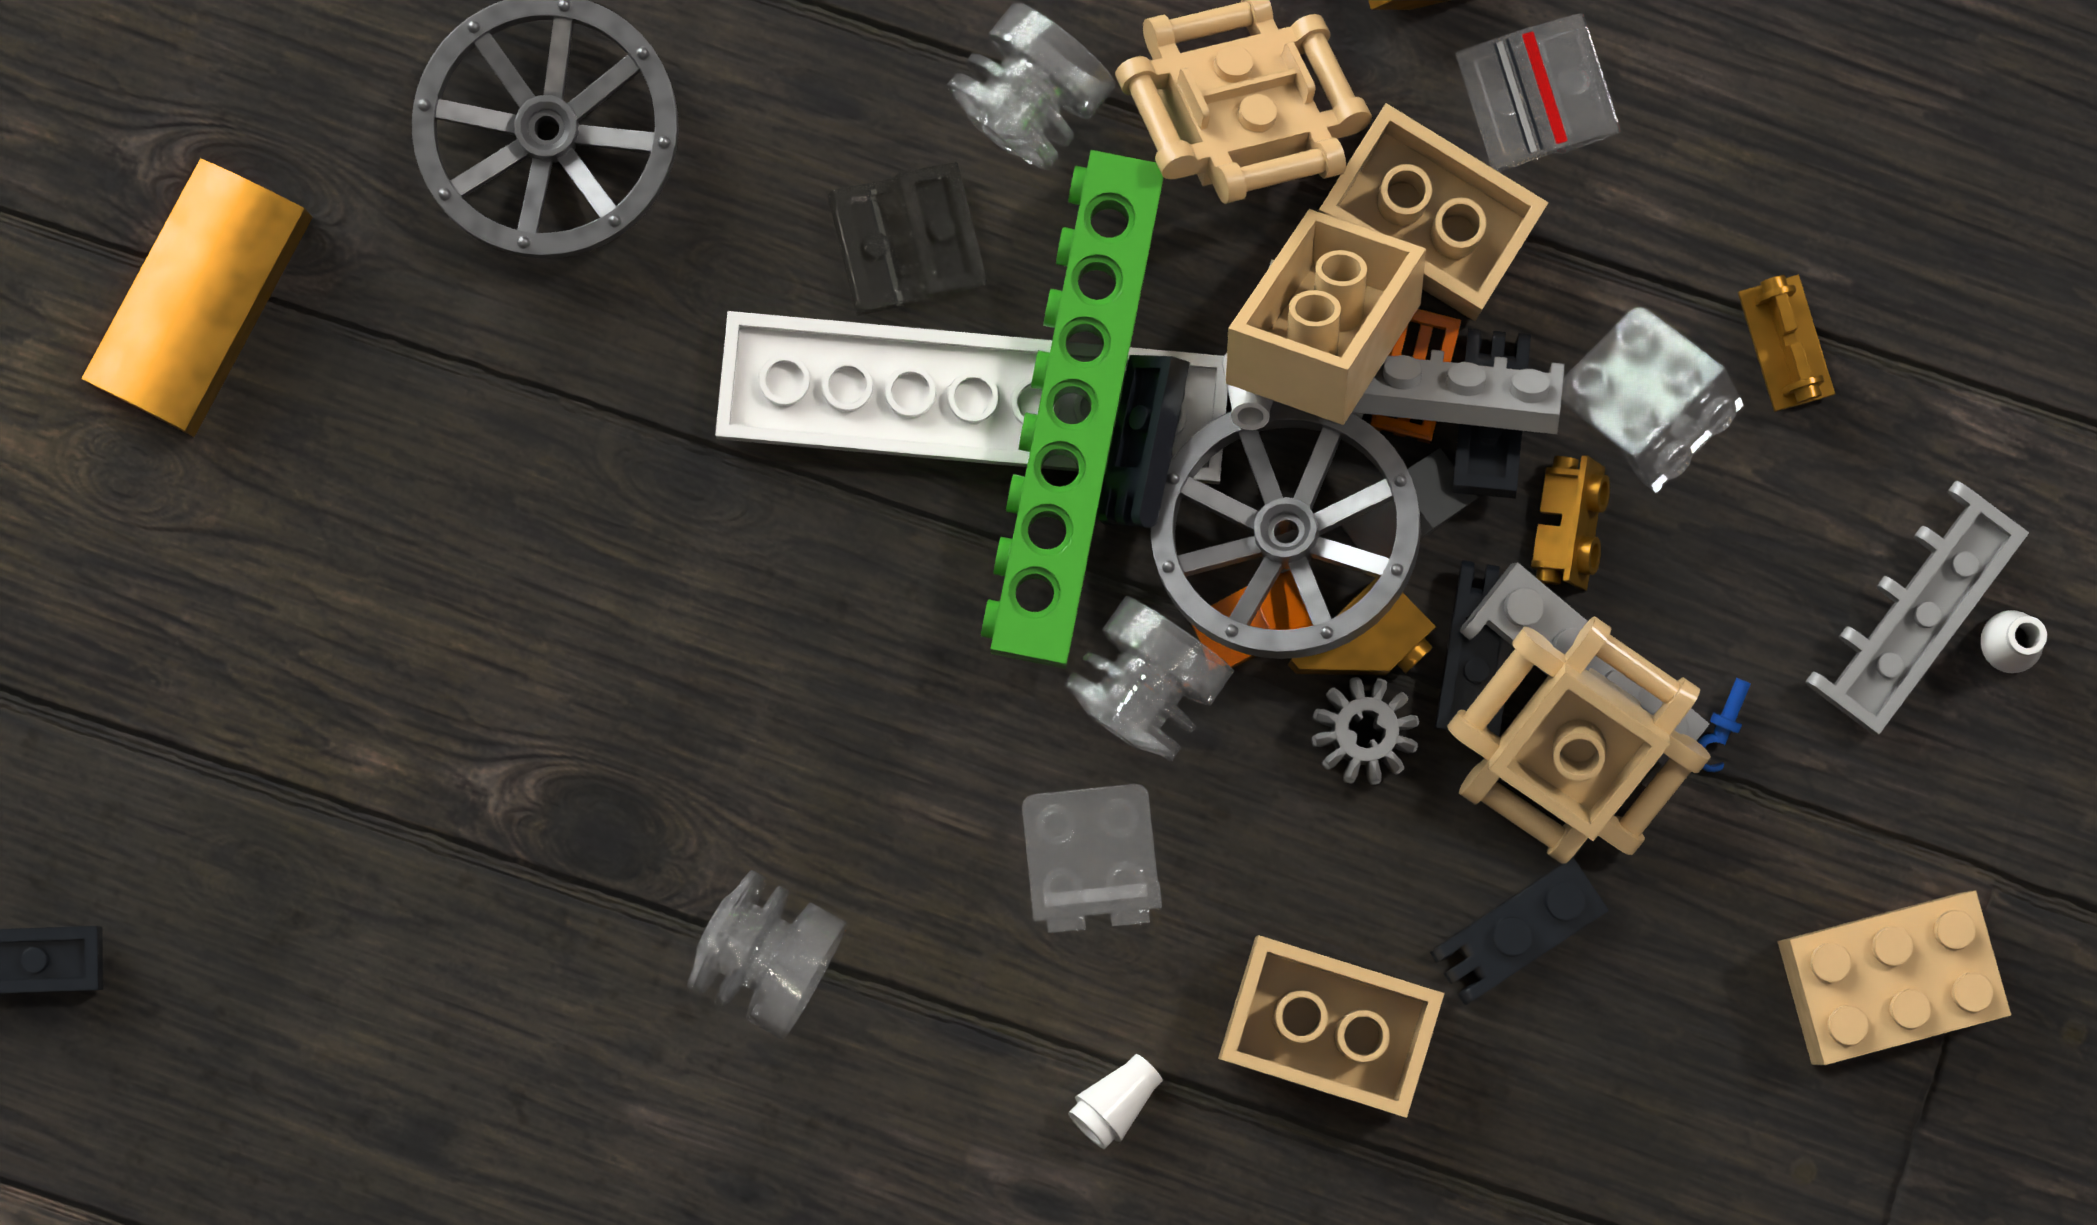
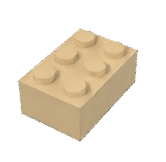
[1318,103,1548,321]
[1226,209,1426,425]
[1777,890,2011,1065]
[1218,935,1445,1118]

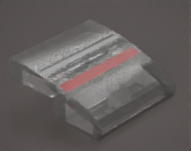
[1455,13,1621,172]

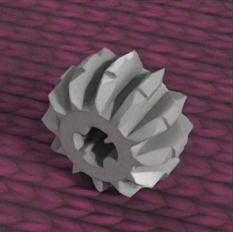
[1311,677,1419,785]

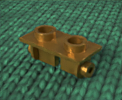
[1738,274,1835,412]
[1531,455,1610,591]

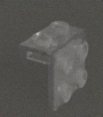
[1561,307,1744,493]
[1022,784,1162,933]

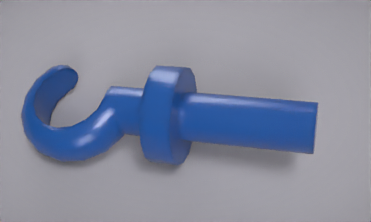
[1697,678,1751,772]

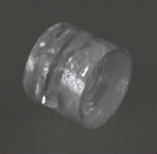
[947,2,1116,170]
[1064,596,1234,762]
[687,870,848,1040]

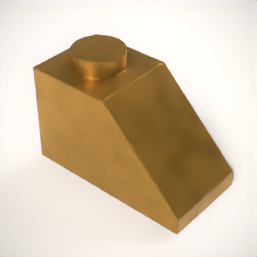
[1288,578,1436,676]

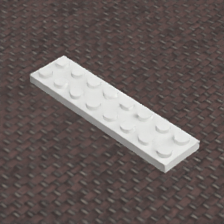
[715,311,1228,484]

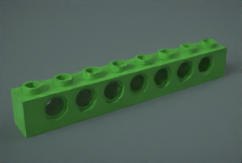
[981,150,1164,669]

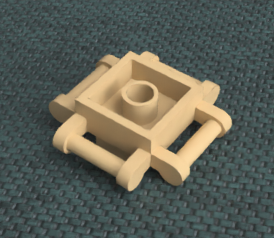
[1115,0,1372,204]
[1447,616,1711,864]

